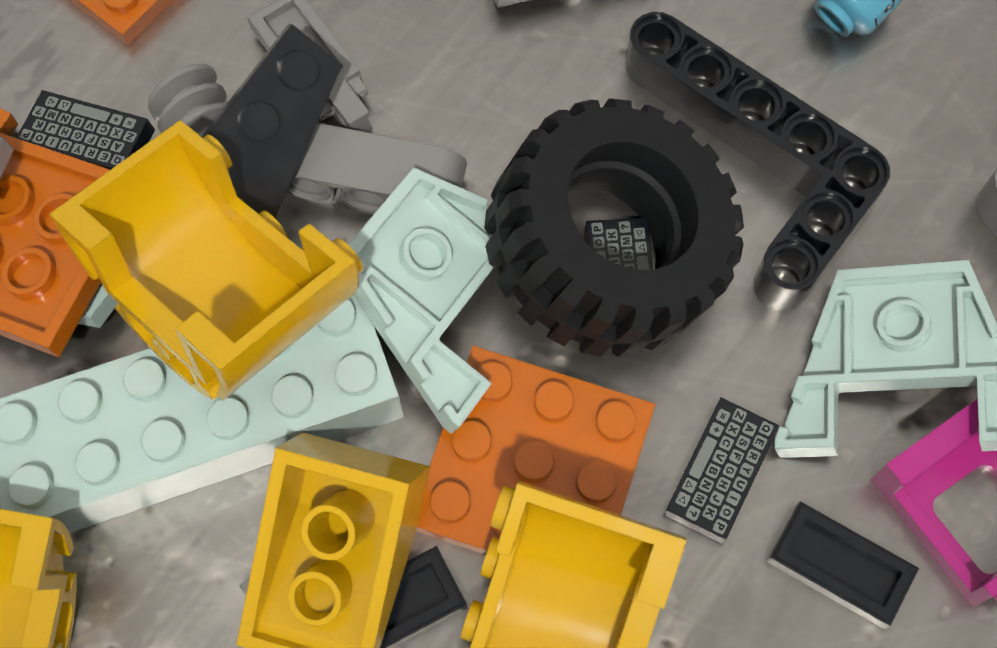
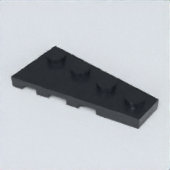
[201,24,342,218]

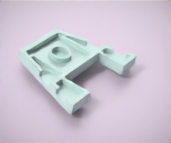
[348,167,494,434]
[775,260,997,458]

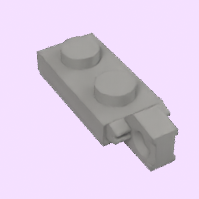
[247,0,373,132]

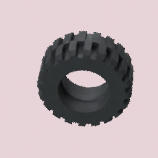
[484,98,744,357]

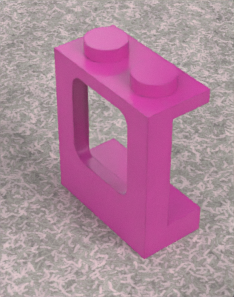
[871,398,997,607]

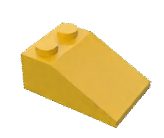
[236,432,430,648]

